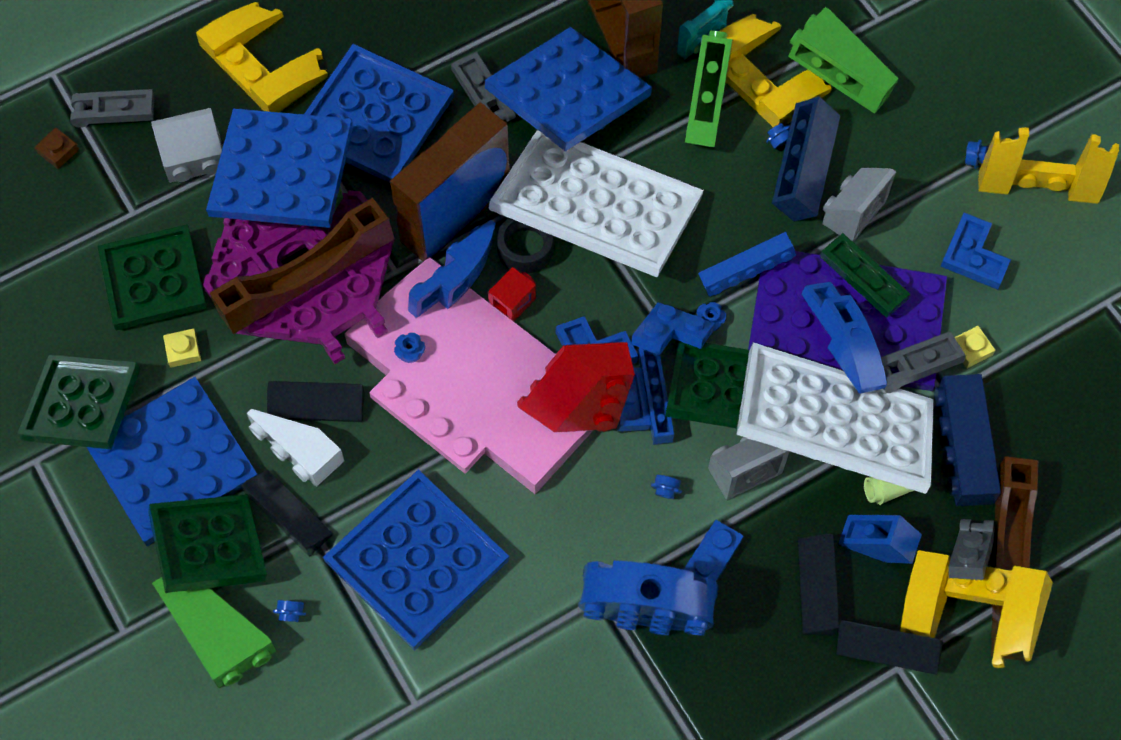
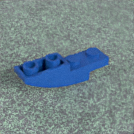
[408,220,495,318]
[801,282,887,394]

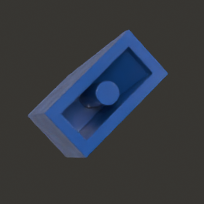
[839,515,922,564]

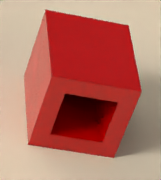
[488,267,536,322]

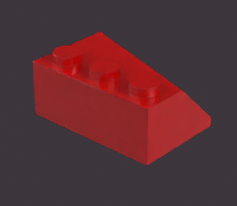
[517,342,635,432]

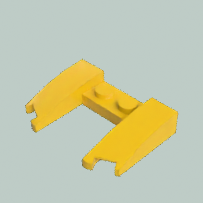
[196,2,328,112]
[720,14,832,127]
[978,127,1119,204]
[900,550,1053,668]

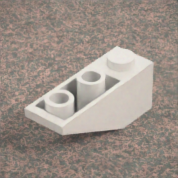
[247,409,344,487]

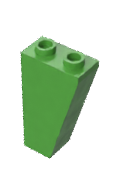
[788,7,899,114]
[685,30,732,147]
[152,577,276,688]

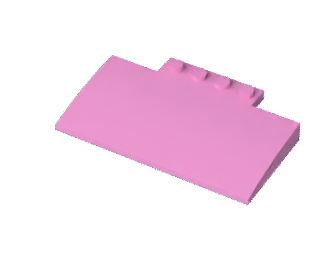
[344,257,593,494]

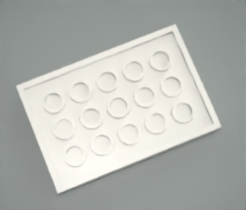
[489,130,704,277]
[736,342,933,494]

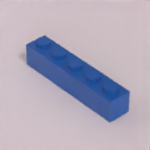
[698,232,796,297]
[638,348,674,445]

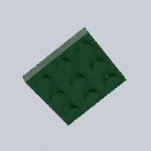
[98,224,207,331]
[665,341,750,429]
[17,355,140,449]
[148,494,267,593]

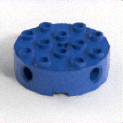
[578,561,719,636]

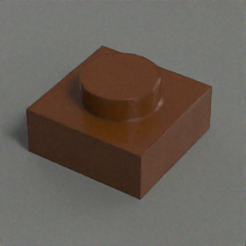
[34,127,79,169]

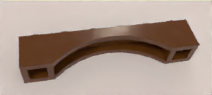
[209,198,394,334]
[991,456,1038,661]

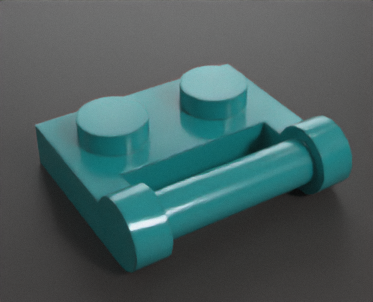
[677,0,733,59]

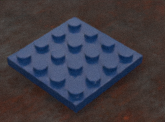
[485,27,652,152]
[304,44,454,183]
[206,109,353,228]
[87,377,258,546]
[323,469,510,651]

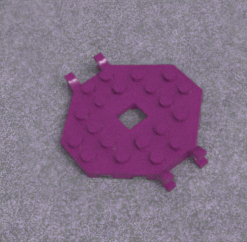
[203,190,395,364]

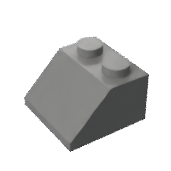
[151,108,223,183]
[822,168,896,242]
[708,437,789,500]

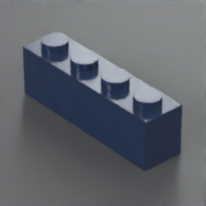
[772,97,840,221]
[934,374,1001,506]

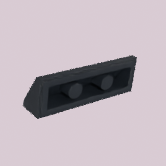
[267,381,365,422]
[241,470,333,557]
[798,534,839,635]
[837,620,943,675]

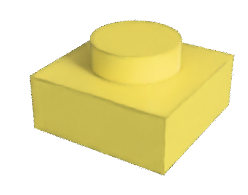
[955,326,995,368]
[163,328,201,368]

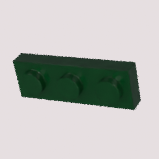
[820,233,910,318]

